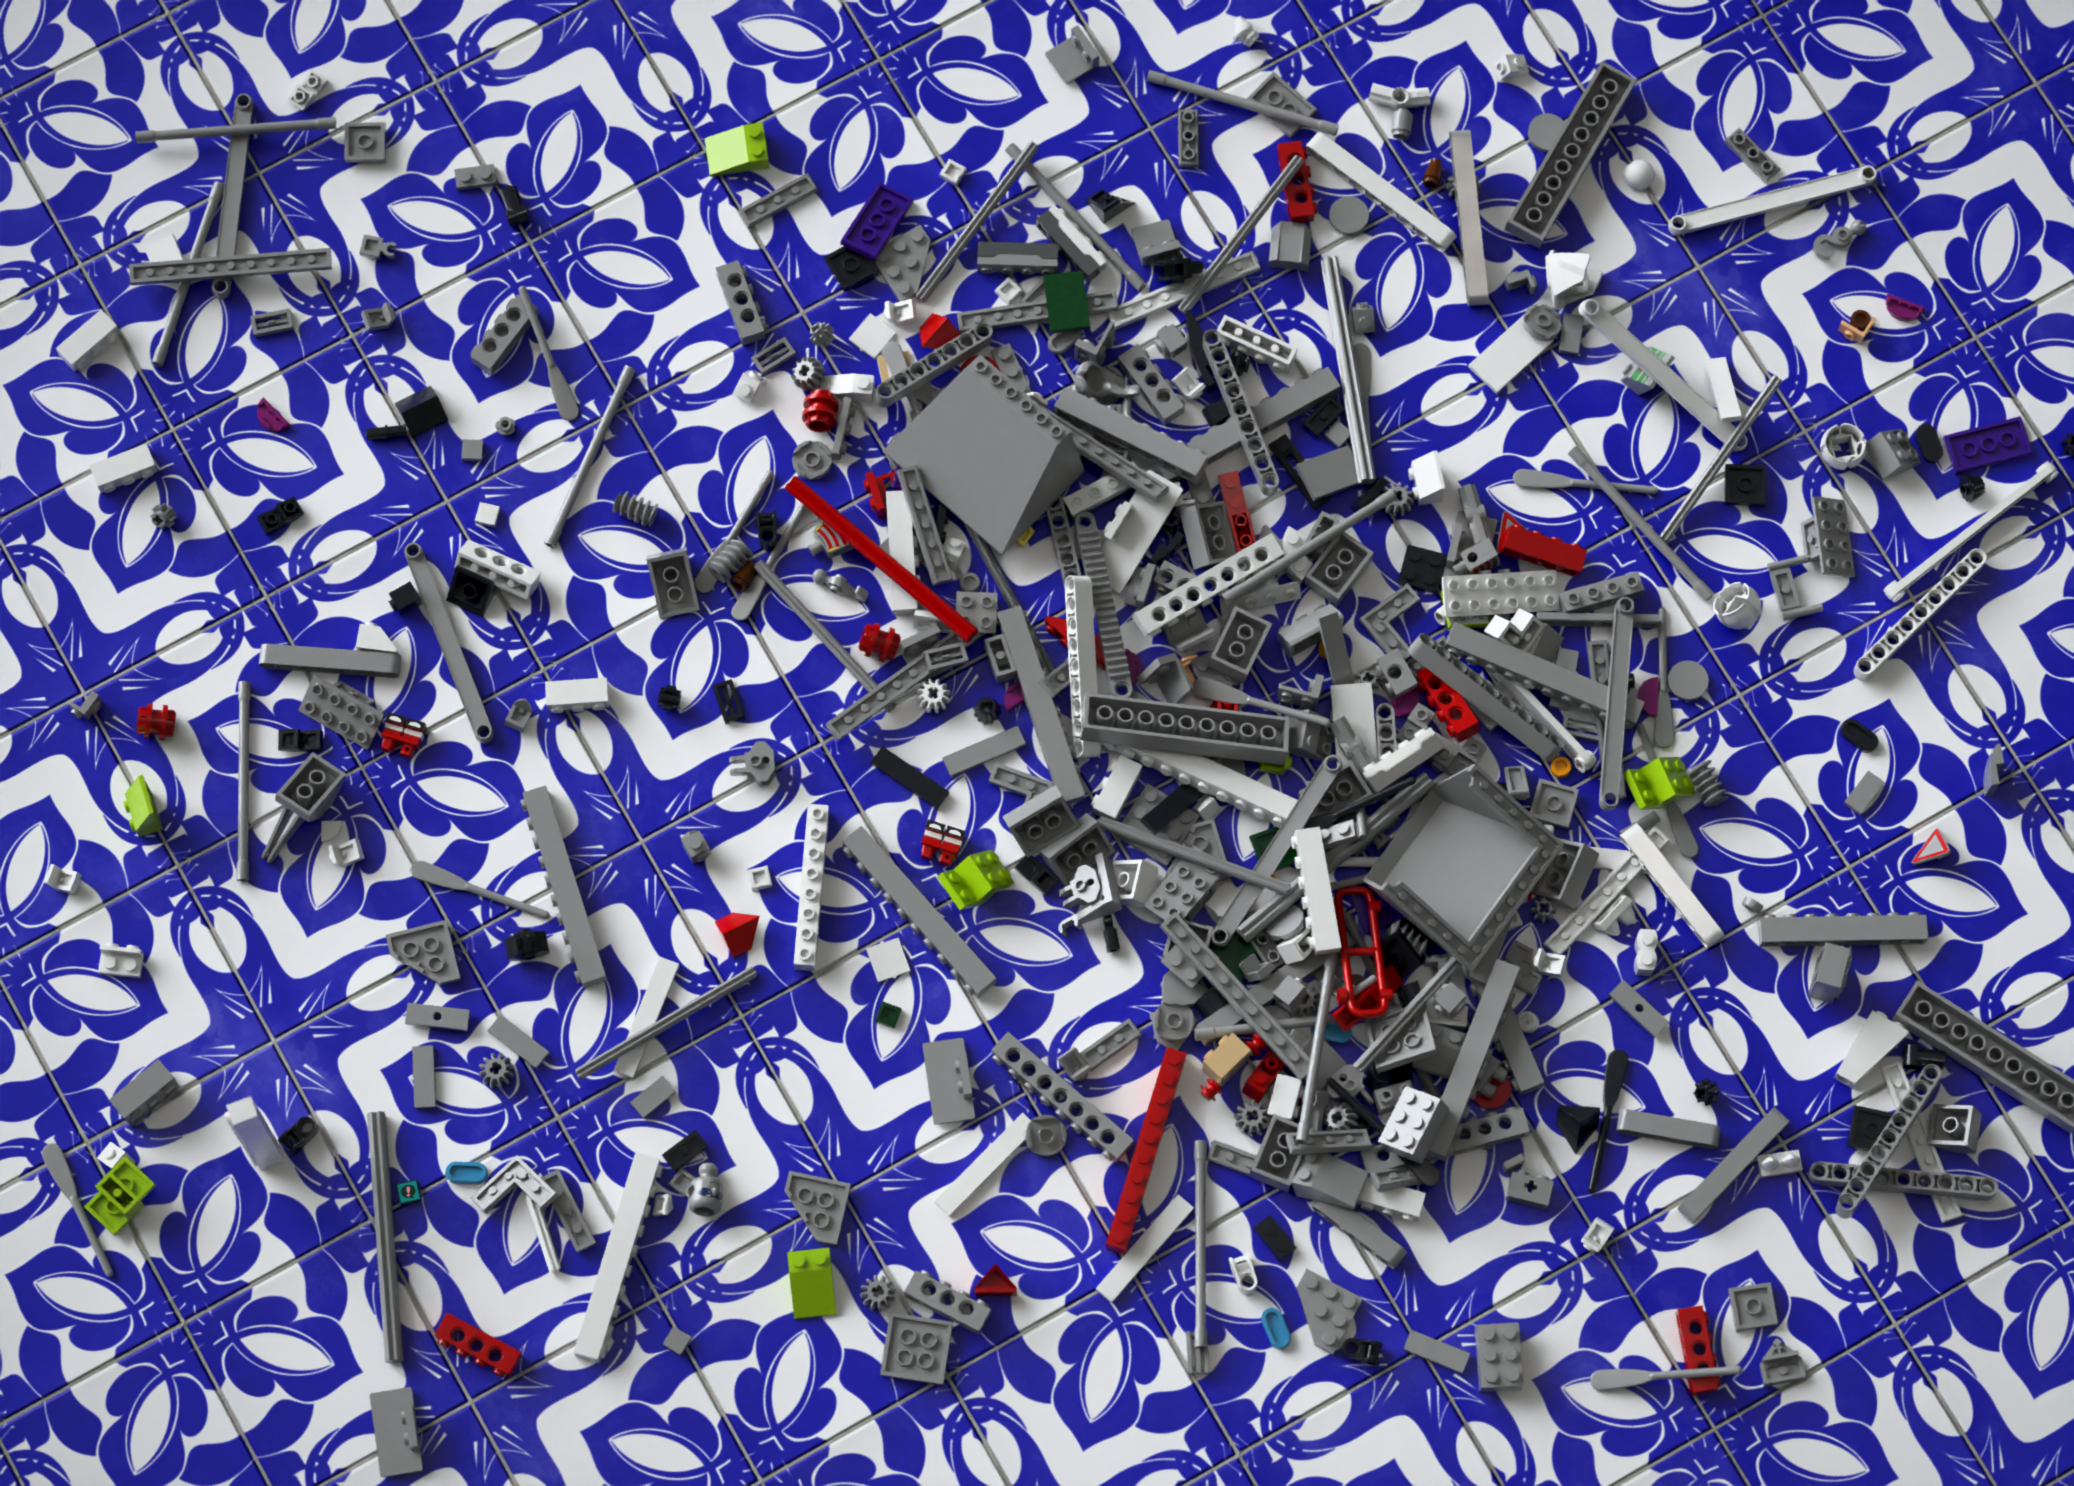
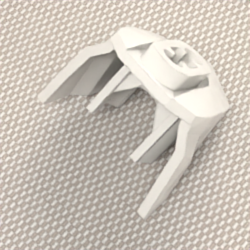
[1546,250,1603,310]

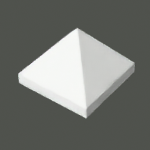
[653,1194,673,1216]

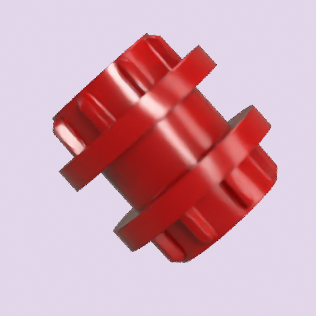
[802,389,839,433]
[858,622,901,663]
[136,703,176,741]

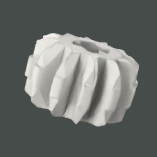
[916,679,951,713]

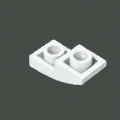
[287,69,329,111]

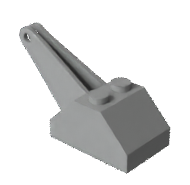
[261,752,346,864]

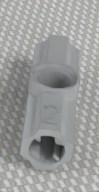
[1458,484,1492,545]
[1329,716,1372,777]

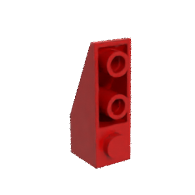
[1242,1048,1285,1104]

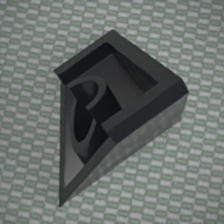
[1086,189,1135,224]
[1556,1105,1600,1154]

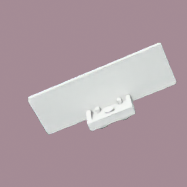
[1102,470,1183,594]
[1442,569,1560,617]

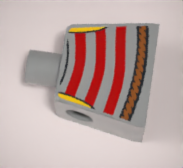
[807,509,855,559]
[1452,537,1501,575]

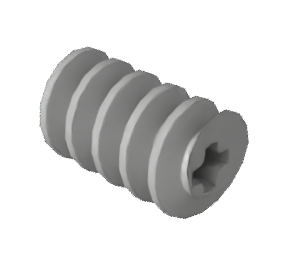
[612,491,658,527]
[708,539,753,583]
[1689,760,1729,807]
[1383,919,1429,958]

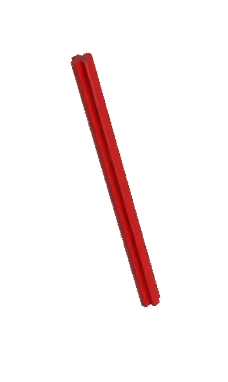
[785,476,978,643]

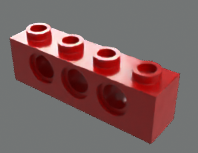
[1277,141,1318,223]
[1417,668,1480,743]
[1675,1305,1721,1396]
[434,1313,523,1378]

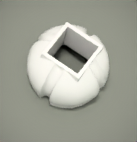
[1820,423,1867,470]
[1713,582,1763,630]

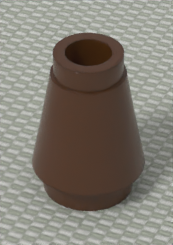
[1422,159,1442,190]
[730,561,756,591]

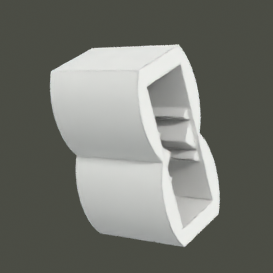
[1634,929,1658,976]

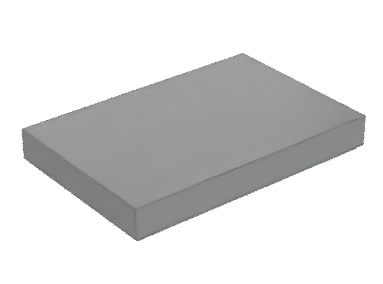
[1247,72,1317,139]
[1295,445,1359,501]

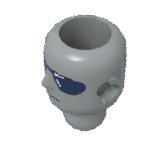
[686,1163,723,1216]

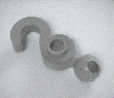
[1813,219,1866,259]
[812,569,869,602]

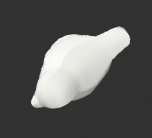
[1232,16,1260,47]

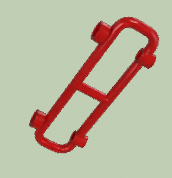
[1333,886,1393,1018]

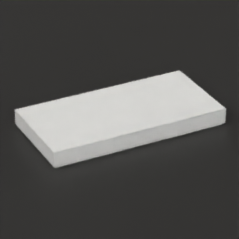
[1468,315,1554,395]
[1330,682,1378,766]

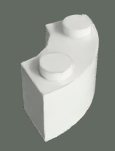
[1280,526,1313,585]

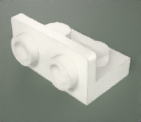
[98,943,144,978]

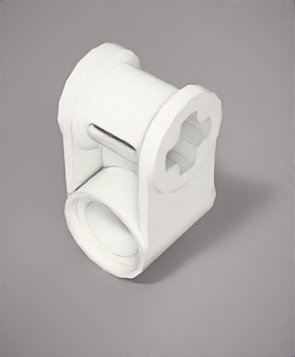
[1228,1252,1257,1295]

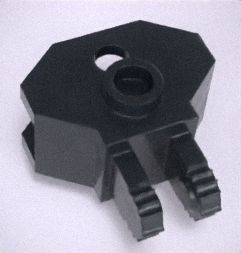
[1157,254,1204,283]
[504,929,550,961]
[1366,1061,1414,1090]

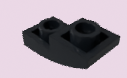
[257,497,304,536]

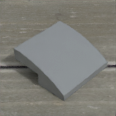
[1983,744,2004,796]

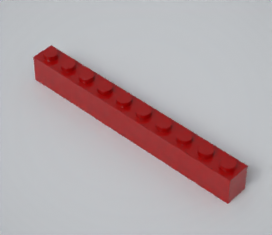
[1105,1047,1187,1255]

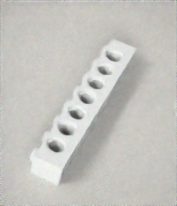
[1132,533,1285,638]
[794,804,829,971]

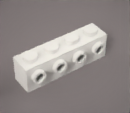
[1215,315,1297,373]

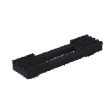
[1268,434,1331,511]

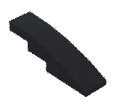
[1185,310,1215,394]

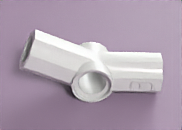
[1368,83,1430,111]

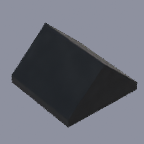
[394,386,449,438]
[446,565,497,617]

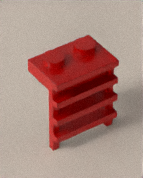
[863,471,897,519]

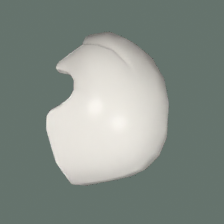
[1623,160,1655,190]

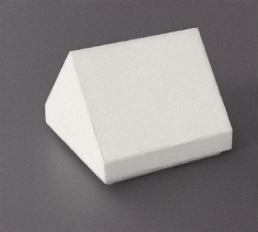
[1192,795,1221,821]

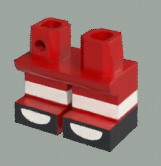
[381,712,427,759]
[921,820,965,867]

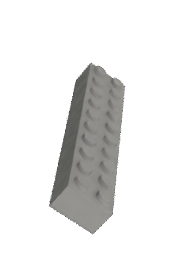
[1505,61,1637,249]
[1080,692,1290,765]
[1892,981,2074,1134]

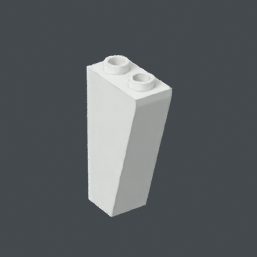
[1833,1010,1909,1088]

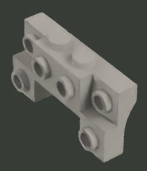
[1396,702,1487,777]

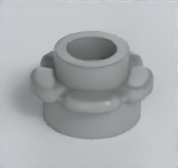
[495,417,515,436]

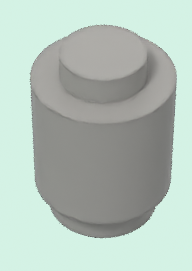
[1391,108,1413,139]

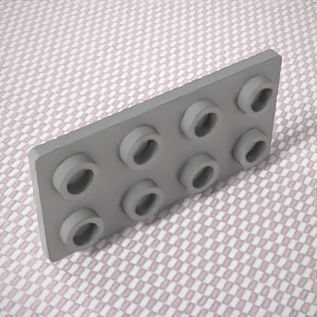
[1801,496,1855,578]
[1441,511,1498,587]
[299,675,385,749]
[1144,846,1223,921]
[922,1038,975,1125]
[370,1387,423,1478]

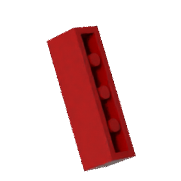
[1500,525,1587,577]

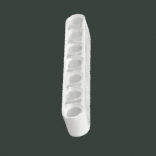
[1619,823,1724,948]

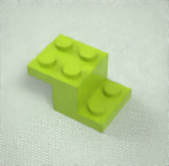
[1623,757,1696,810]
[937,849,1014,911]
[84,1156,156,1236]

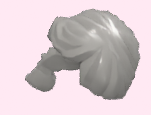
[1075,361,1141,399]

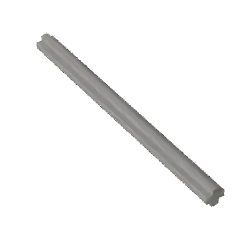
[1320,256,1376,485]
[1236,772,1435,942]
[367,1111,403,1363]

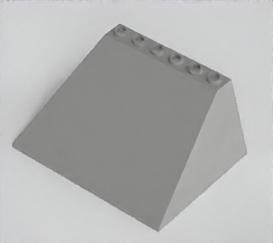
[883,355,1085,555]
[1362,763,1564,972]

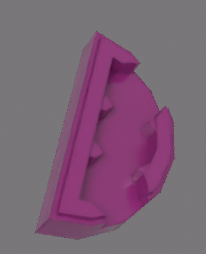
[1885,294,1925,322]
[257,397,291,432]
[1124,649,1142,689]
[1637,677,1658,718]
[1004,682,1025,713]
[1384,687,1420,717]

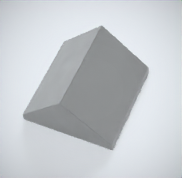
[1527,623,1564,663]

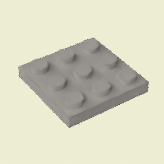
[1114,783,1200,868]
[1365,1004,1438,1073]
[880,1312,953,1386]

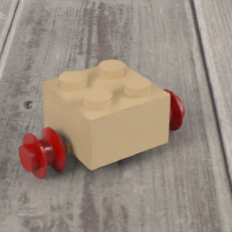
[1200,1033,1268,1101]

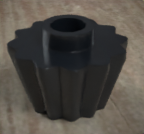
[1959,475,1985,502]
[973,697,1001,724]

